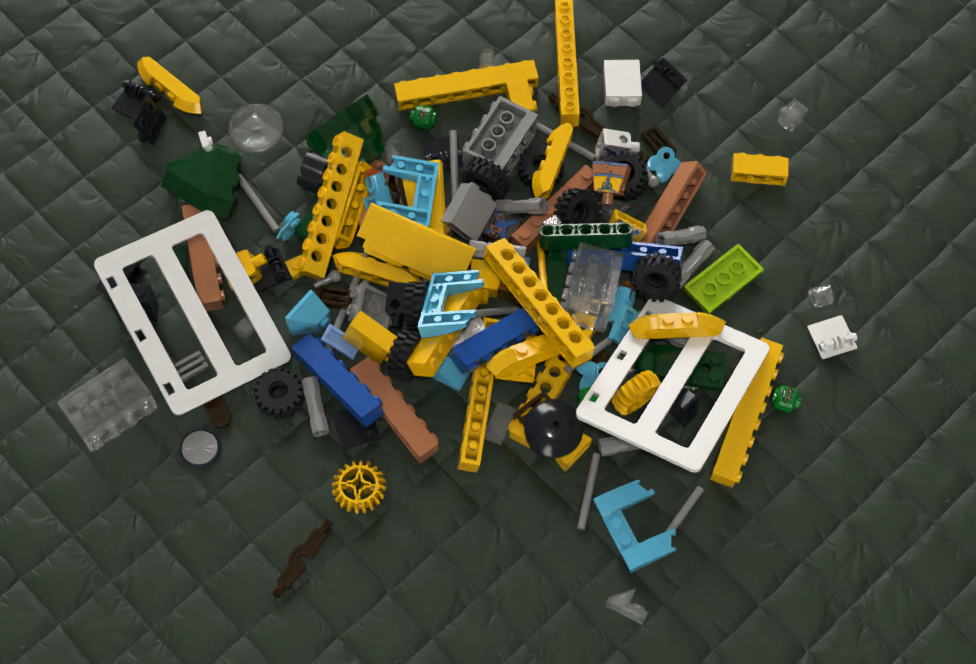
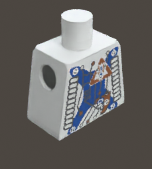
[595,129,640,162]

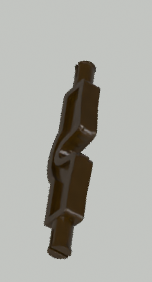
[548,93,607,140]
[271,519,332,599]

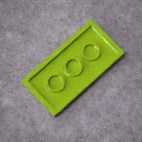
[683,244,764,314]

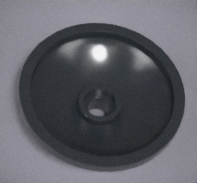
[524,399,583,458]

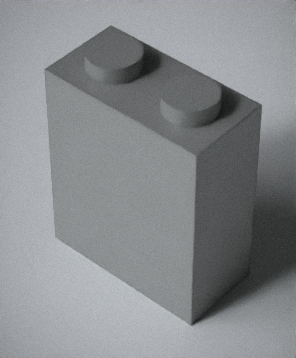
[441,182,497,241]

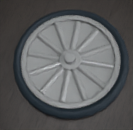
[179,428,221,468]

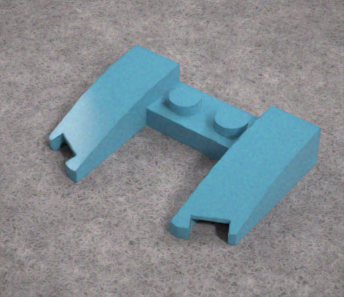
[376,155,439,228]
[418,270,484,338]
[593,480,676,574]

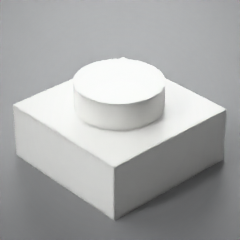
[198,131,213,148]

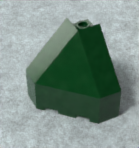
[304,94,385,163]
[161,143,243,219]

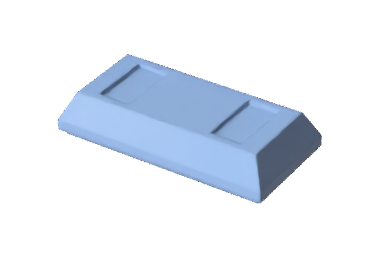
[320,324,358,360]

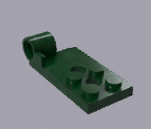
[635,344,727,391]

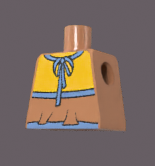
[593,161,631,206]

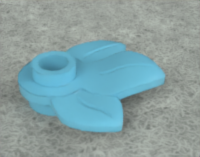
[647,147,681,183]
[276,211,301,242]
[576,361,607,391]

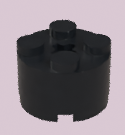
[297,150,329,192]

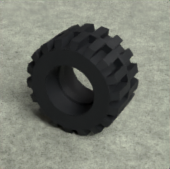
[604,151,649,201]

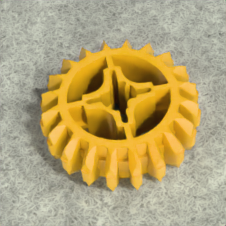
[612,370,661,415]
[332,460,386,514]

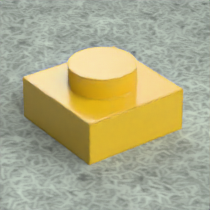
[285,255,304,280]

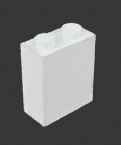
[602,60,642,107]

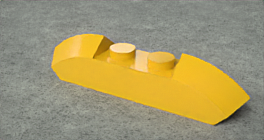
[137,57,203,114]
[532,122,573,199]
[334,161,374,249]
[332,252,422,287]
[628,312,726,339]
[486,334,560,378]

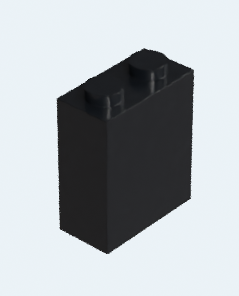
[109,284,159,322]

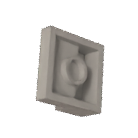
[346,283,390,330]

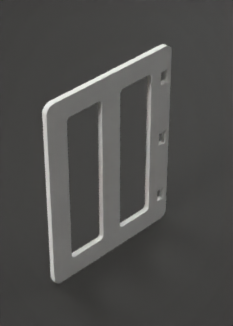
[94,210,291,416]
[576,298,769,472]

